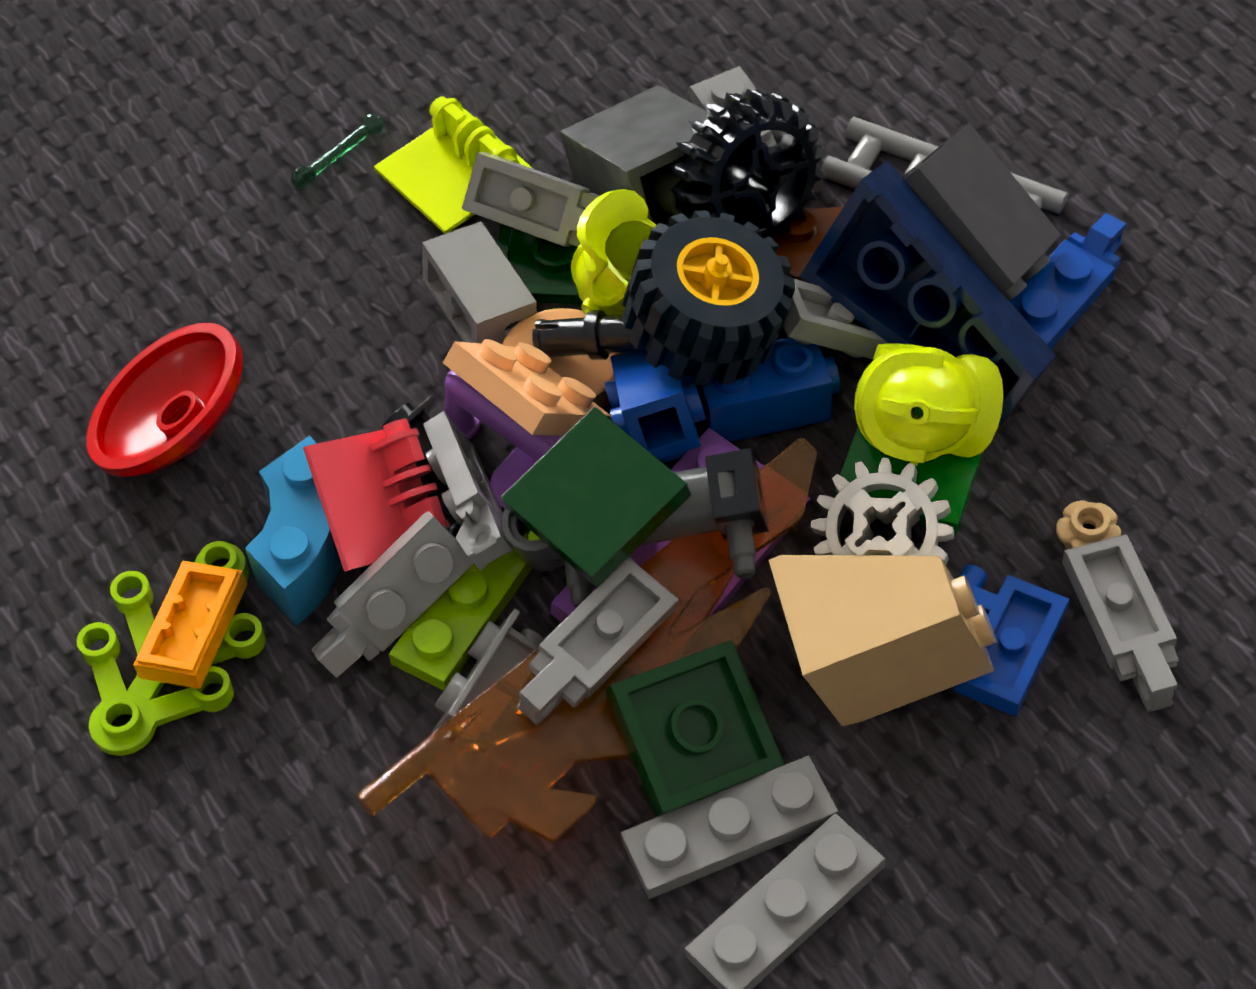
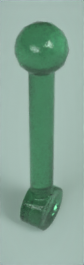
[291,113,384,191]

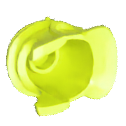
[571,189,657,316]
[854,343,1004,466]

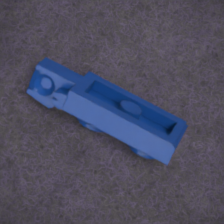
[1009,213,1127,349]

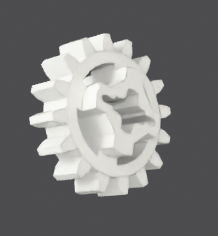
[811,458,954,565]

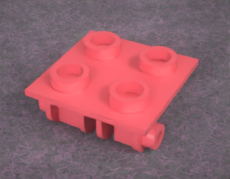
[303,418,450,572]

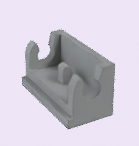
[422,221,537,344]

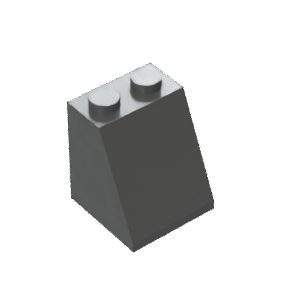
[560,85,738,226]
[902,122,1061,301]

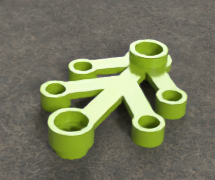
[76,541,266,756]

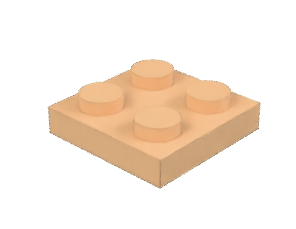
[443,339,611,436]

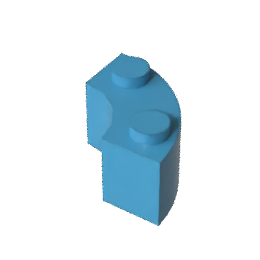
[245,435,342,626]

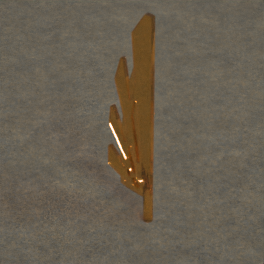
[356,438,817,843]

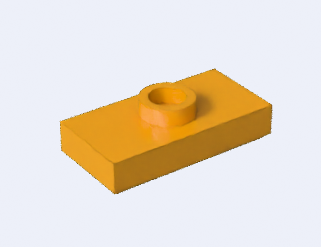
[133,561,247,689]

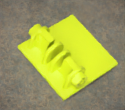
[374,97,533,234]

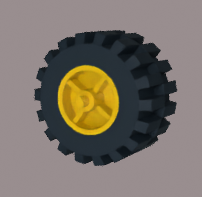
[622,211,795,386]

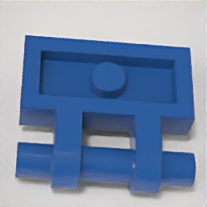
[954,564,1069,717]

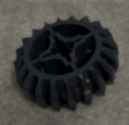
[670,89,827,240]

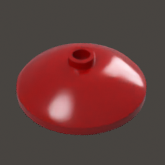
[86,323,243,477]

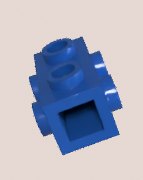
[697,338,840,442]
[604,351,707,463]

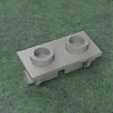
[433,609,544,750]

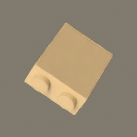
[769,555,997,726]

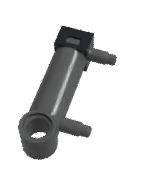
[502,448,769,607]

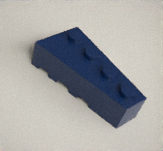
[799,160,1056,426]

